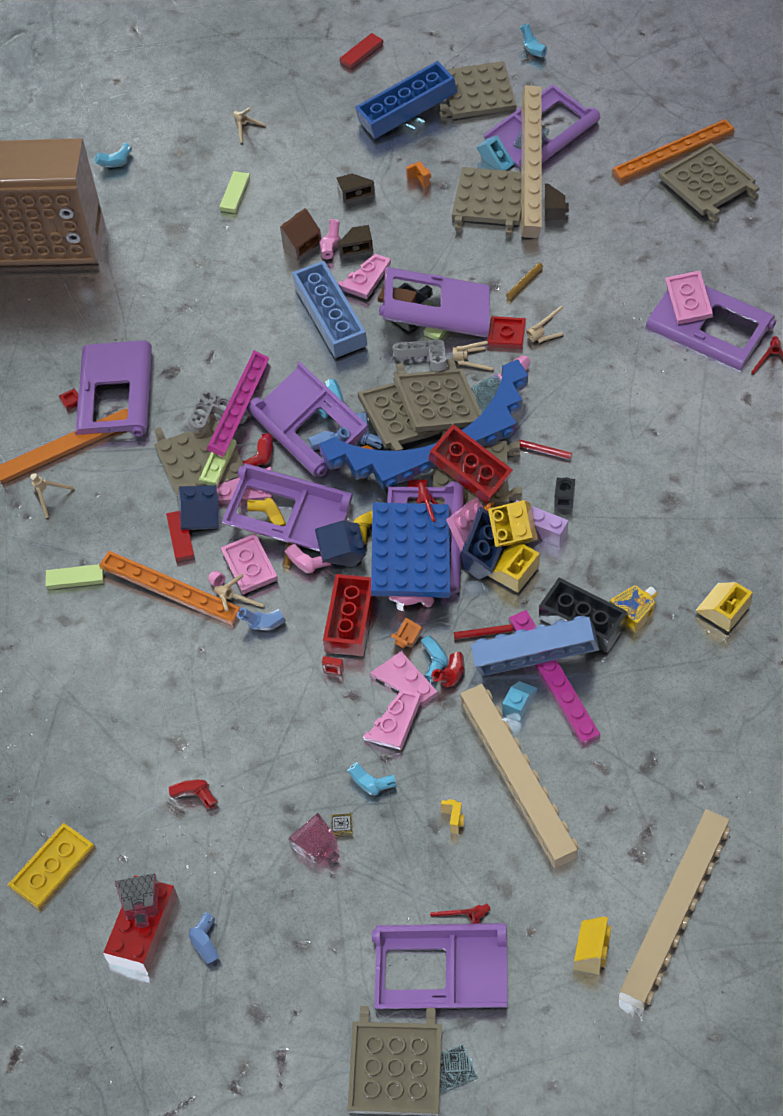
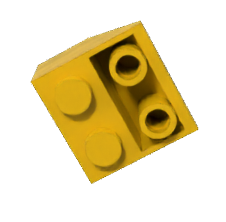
[488,500,538,547]
[487,544,540,593]
[696,582,753,632]
[573,916,611,975]

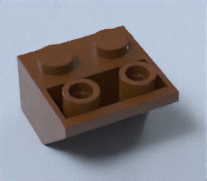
[280,208,322,260]

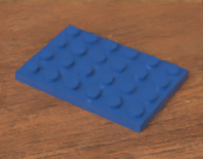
[371,502,450,598]

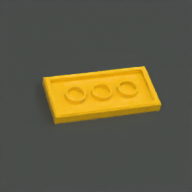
[8,822,95,911]

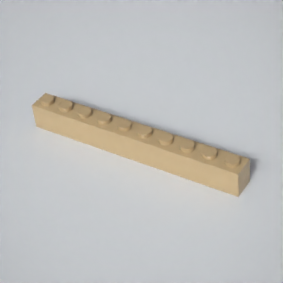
[521,85,542,238]
[460,684,579,869]
[619,809,731,1010]

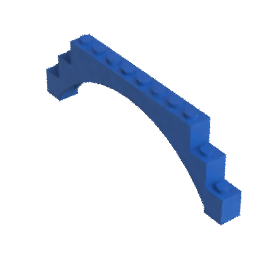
[319,359,528,490]

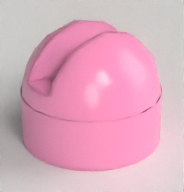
[208,571,225,587]

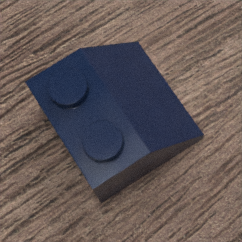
[177,485,219,530]
[315,520,366,567]

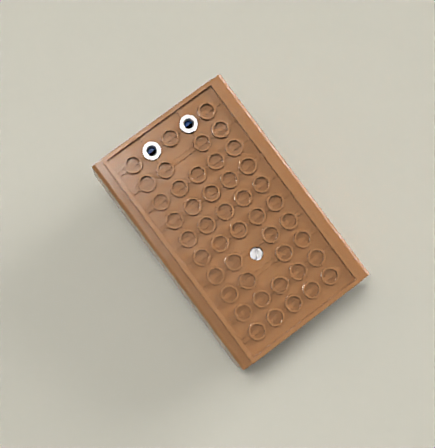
[0,138,105,266]

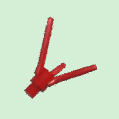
[751,336,783,374]
[417,482,438,522]
[430,903,491,924]

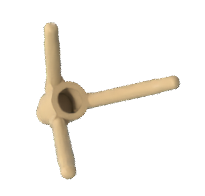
[233,107,266,143]
[30,473,75,518]
[214,574,265,612]

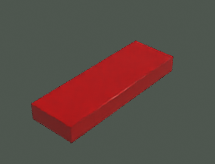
[339,33,383,69]
[166,511,195,562]

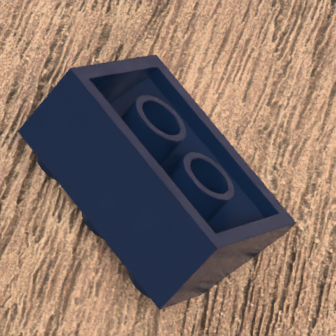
[461,507,503,579]

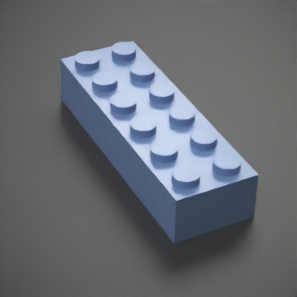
[292,261,367,358]
[471,616,599,677]

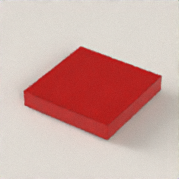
[487,316,526,349]

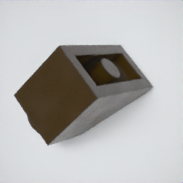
[336,173,375,203]
[545,183,569,220]
[338,225,373,257]

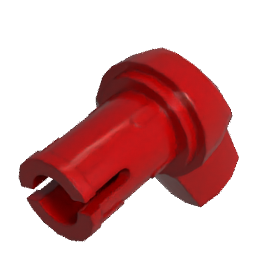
[242,433,273,467]
[431,652,465,687]
[169,779,218,810]

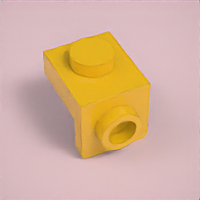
[441,799,465,834]

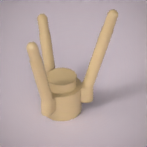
[526,306,564,344]
[453,341,494,371]

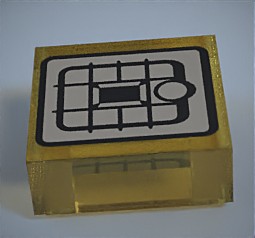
[331,813,353,837]

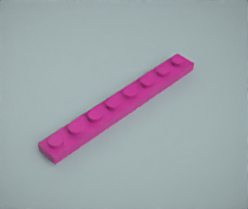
[206,350,269,457]
[509,610,600,746]

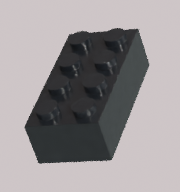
[539,577,628,653]

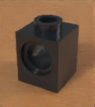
[554,477,576,508]

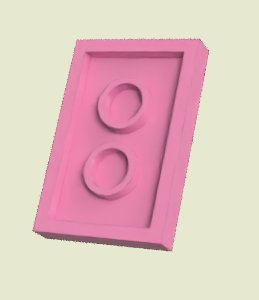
[665,270,713,325]
[221,533,278,594]

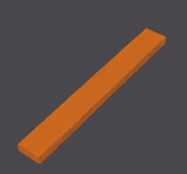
[612,119,735,182]
[0,408,128,484]
[99,551,242,626]

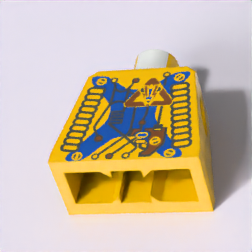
[610,586,658,633]

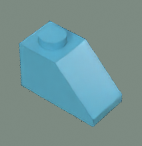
[476,135,515,171]
[502,681,538,722]

